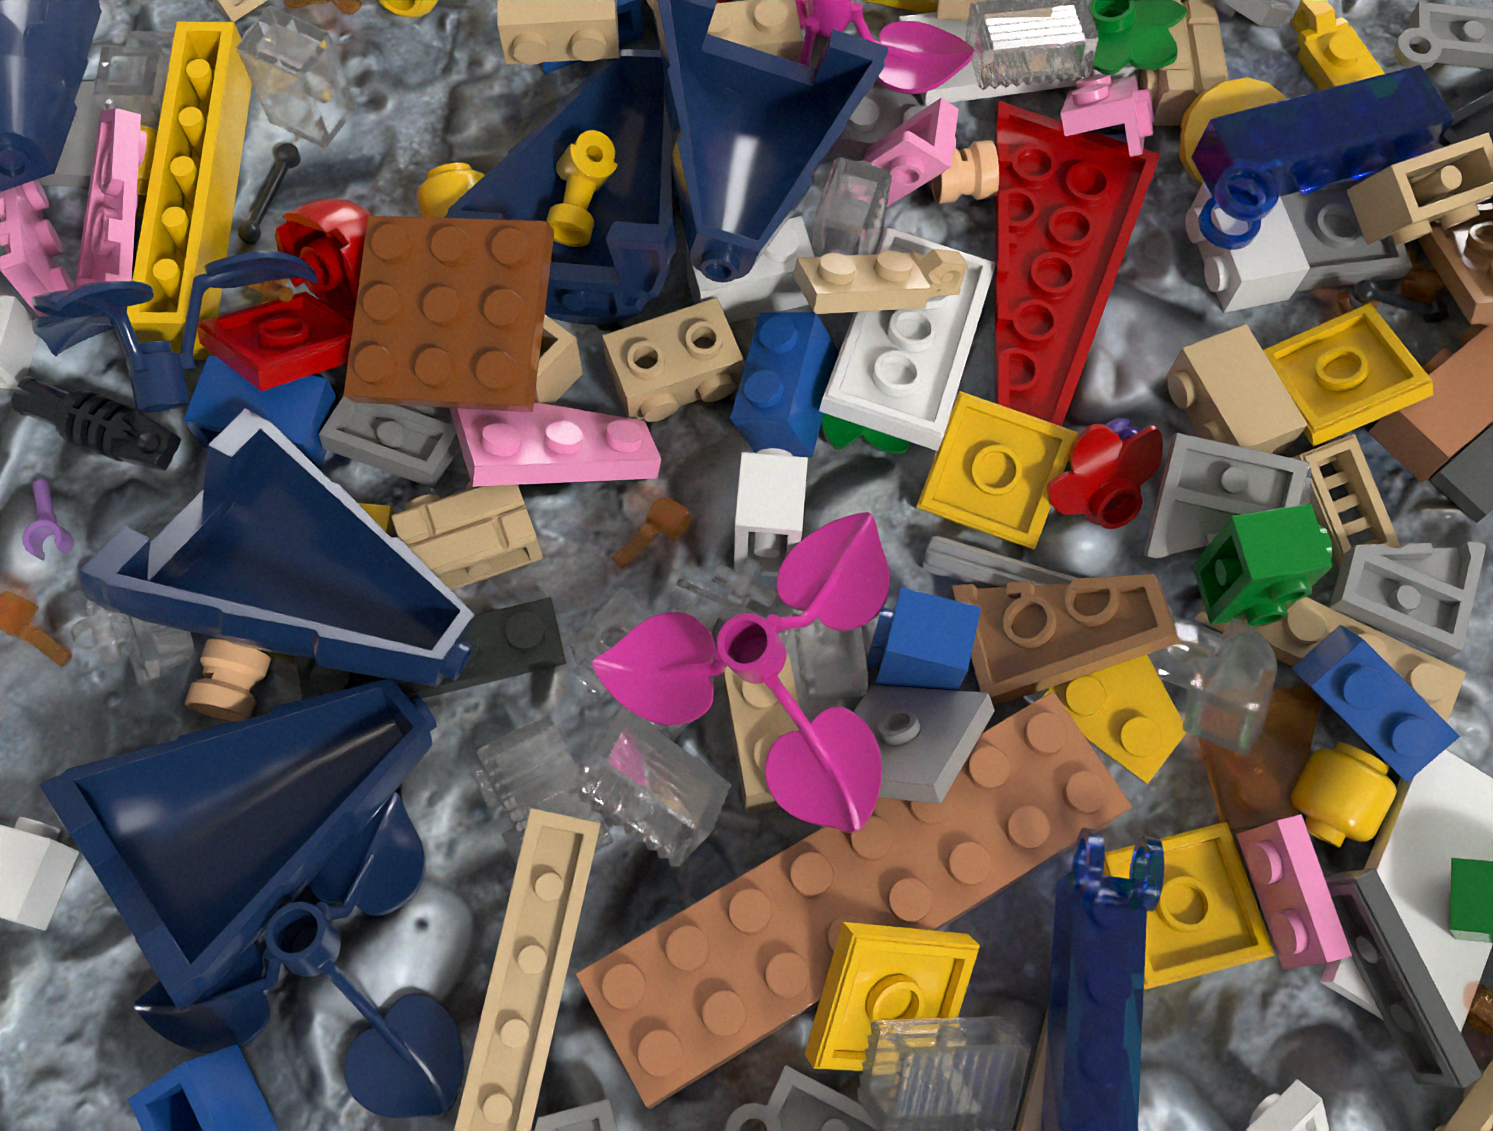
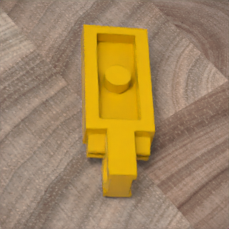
[1290,0,1409,125]

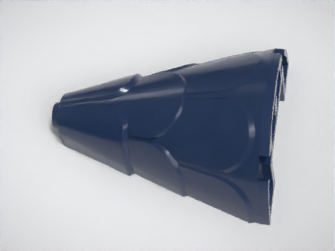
[0,0,102,192]
[654,0,888,283]
[443,49,678,325]
[80,408,474,687]
[39,679,437,1012]

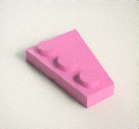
[75,108,146,288]
[0,179,74,318]
[449,402,661,487]

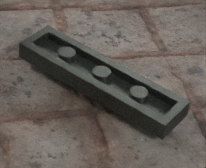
[296,597,567,700]

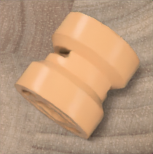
[931,140,999,204]
[184,639,271,722]

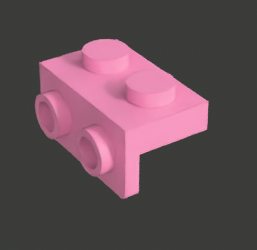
[1060,73,1154,157]
[832,98,959,215]
[1236,814,1352,970]

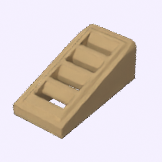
[1291,434,1401,570]

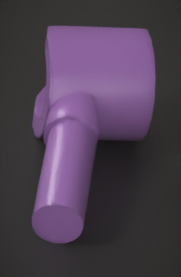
[22,479,74,561]

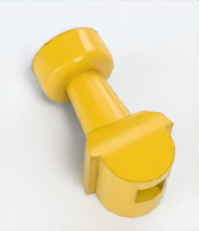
[546,130,618,247]

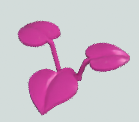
[795,0,974,94]
[592,512,890,833]

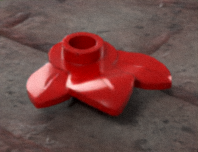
[1047,424,1163,529]

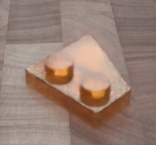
[1190,685,1321,833]

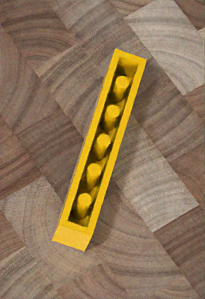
[127,21,254,360]

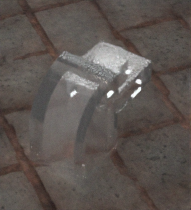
[93,31,175,130]
[1147,615,1277,757]

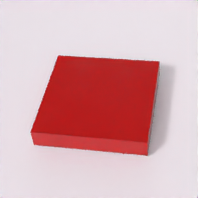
[197,291,353,391]

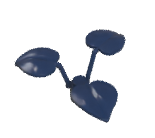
[32,251,318,413]
[134,792,464,1119]

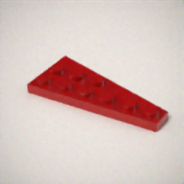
[994,101,1160,426]

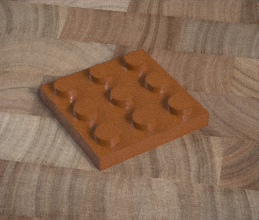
[343,215,555,412]

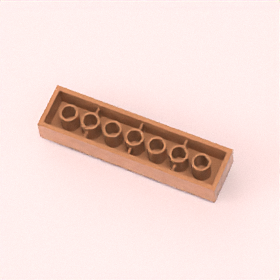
[575,691,1133,1109]

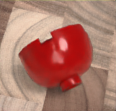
[275,198,373,321]

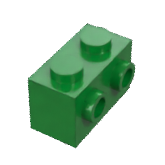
[1192,503,1333,627]

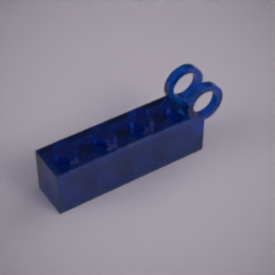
[1191,65,1455,250]
[1041,827,1164,1131]

